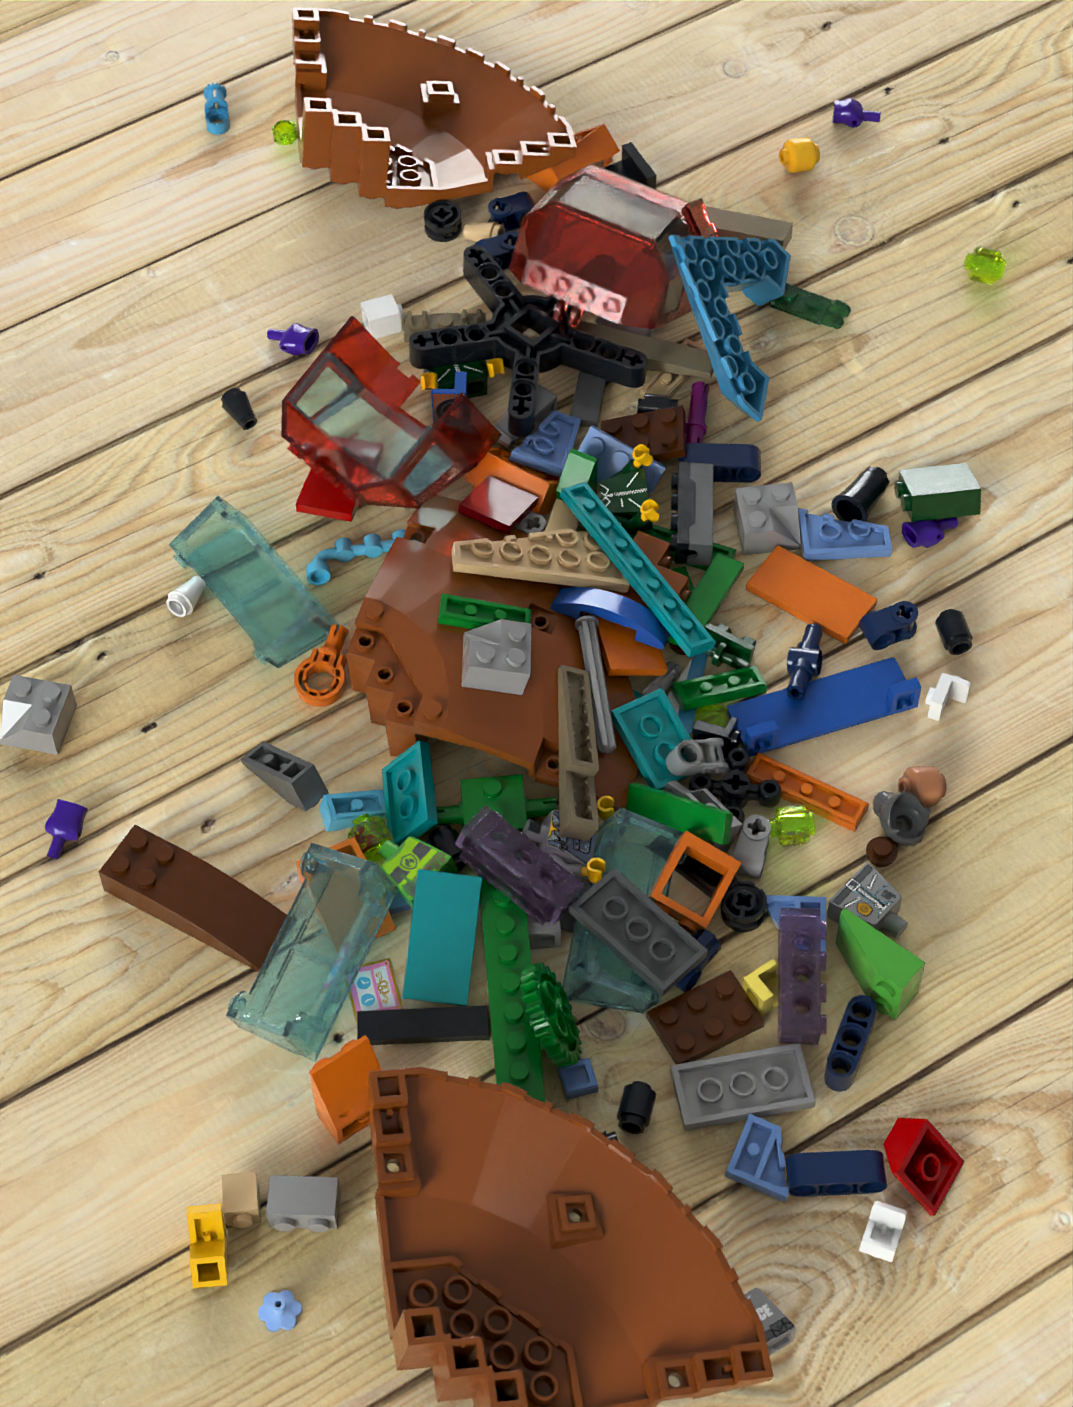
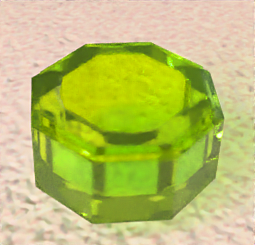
[272,120,298,146]

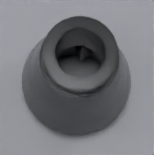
[221,388,257,430]

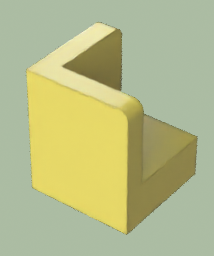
[742,959,791,1017]

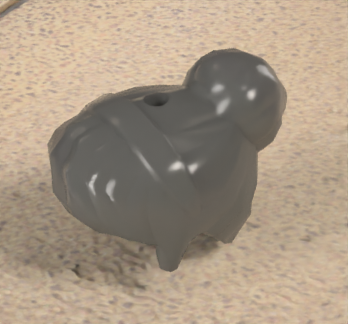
[873,791,931,846]

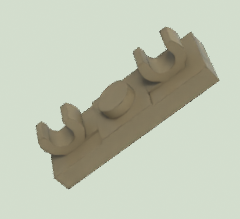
[404,309,486,343]

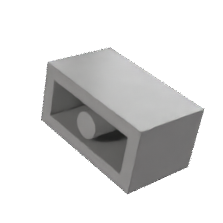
[266,1175,340,1232]

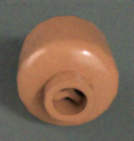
[898,766,947,806]

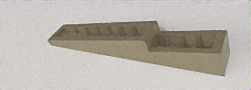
[633,194,793,249]
[572,320,714,378]
[558,665,599,842]

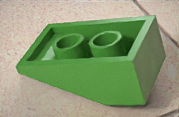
[835,908,925,1020]

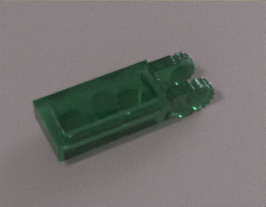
[771,283,851,329]

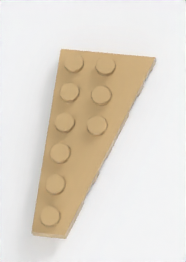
[451,523,630,593]

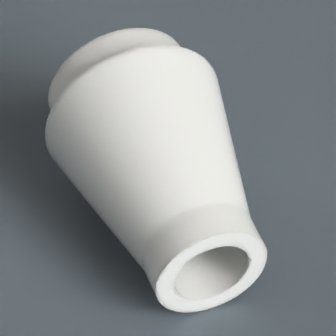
[166,576,207,617]

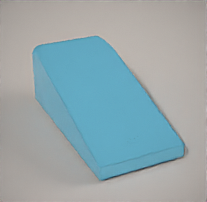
[319,789,386,832]

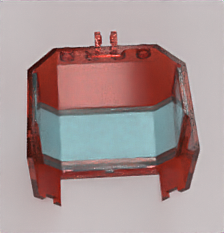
[281,315,502,509]

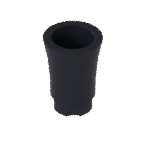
[831,466,890,522]

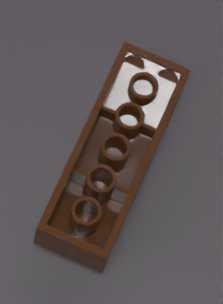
[99,825,297,973]

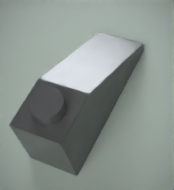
[240,741,329,811]

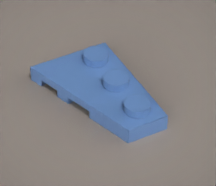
[509,410,581,478]
[578,425,667,493]
[798,508,892,561]

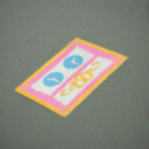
[343,958,403,1022]

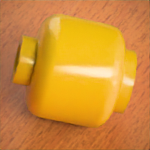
[779,137,820,173]

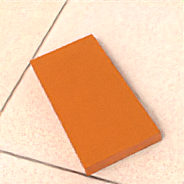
[746,545,878,644]
[589,585,667,676]

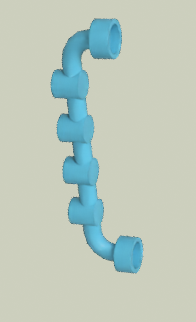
[306,529,419,585]

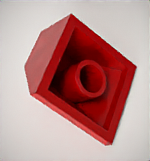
[883,1117,965,1216]

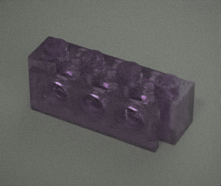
[455,805,585,926]
[778,908,827,1045]

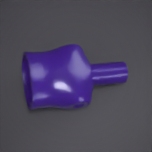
[832,98,881,128]
[267,323,319,356]
[902,517,958,548]
[45,799,88,859]

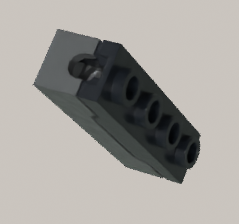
[670,462,713,566]

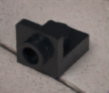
[693,717,741,759]

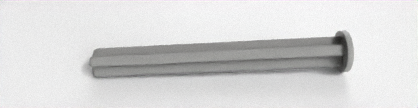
[574,615,616,754]

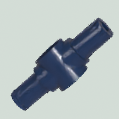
[786,624,823,700]

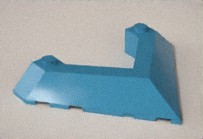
[668,235,791,422]

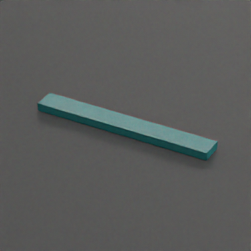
[560,481,716,658]

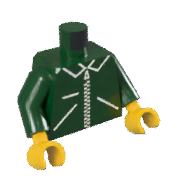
[420,358,506,399]
[600,444,660,535]

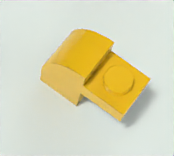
[186,1203,228,1288]

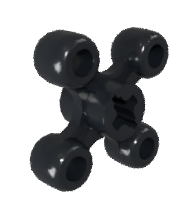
[689,748,782,832]

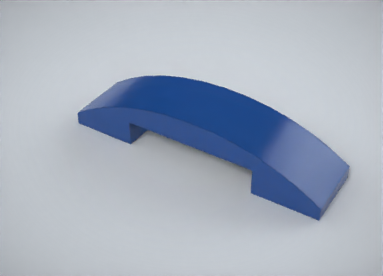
[551,587,671,650]

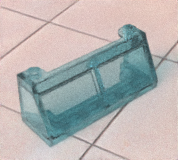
[169,496,340,668]
[562,807,687,1013]
[226,842,398,1062]

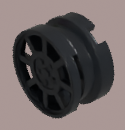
[424,200,462,242]
[721,881,767,932]

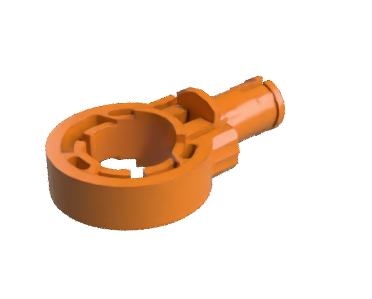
[294,624,349,707]

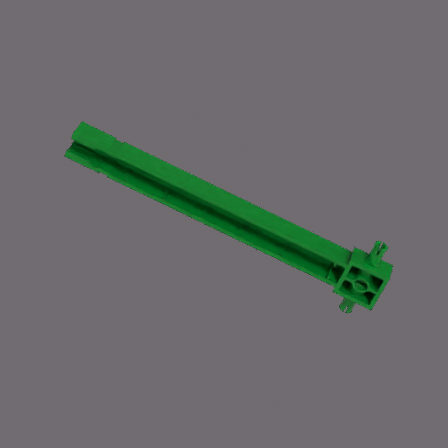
[433,774,557,1103]

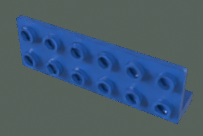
[727,657,922,757]

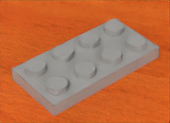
[670,1043,816,1131]

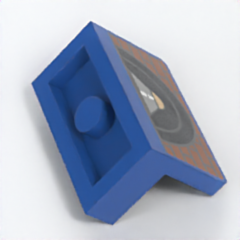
[431,372,469,430]

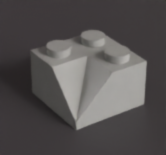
[733,482,801,555]
[461,619,532,695]
[0,675,77,755]

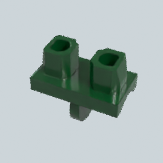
[703,623,756,669]

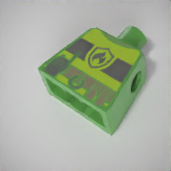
[379,836,458,909]

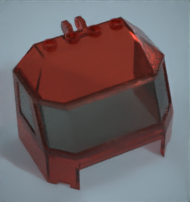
[509,159,718,329]

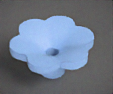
[258,1290,302,1332]

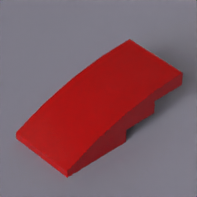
[295,435,386,522]

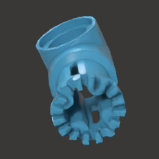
[203,83,230,135]

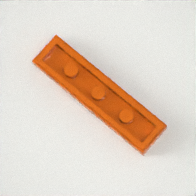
[745,752,869,832]

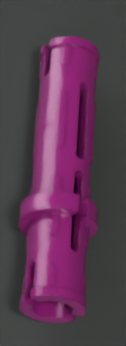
[686,381,709,444]

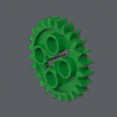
[520,962,582,1068]

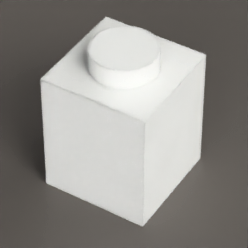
[360,294,405,340]

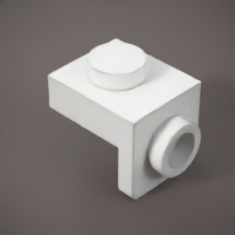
[925,673,971,721]
[859,1201,907,1262]

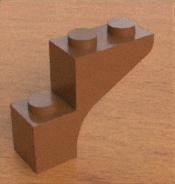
[633,531,692,603]

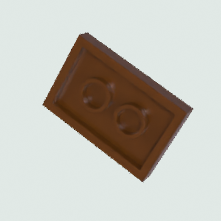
[601,405,686,462]
[646,970,764,1064]

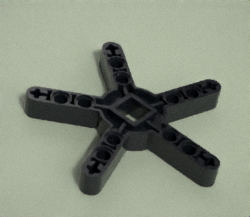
[409,245,648,437]

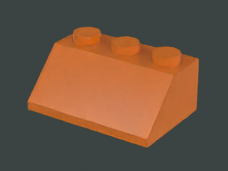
[527,124,620,195]
[464,447,560,515]

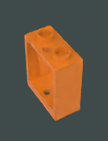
[647,831,742,933]

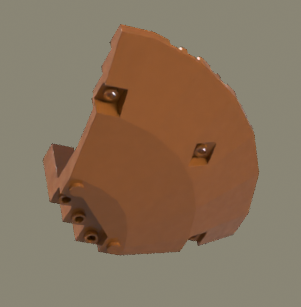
[292,7,577,209]
[346,493,637,816]
[368,1067,774,1407]

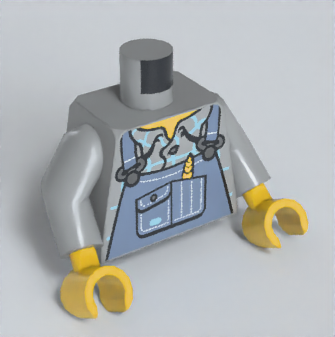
[522,796,615,883]

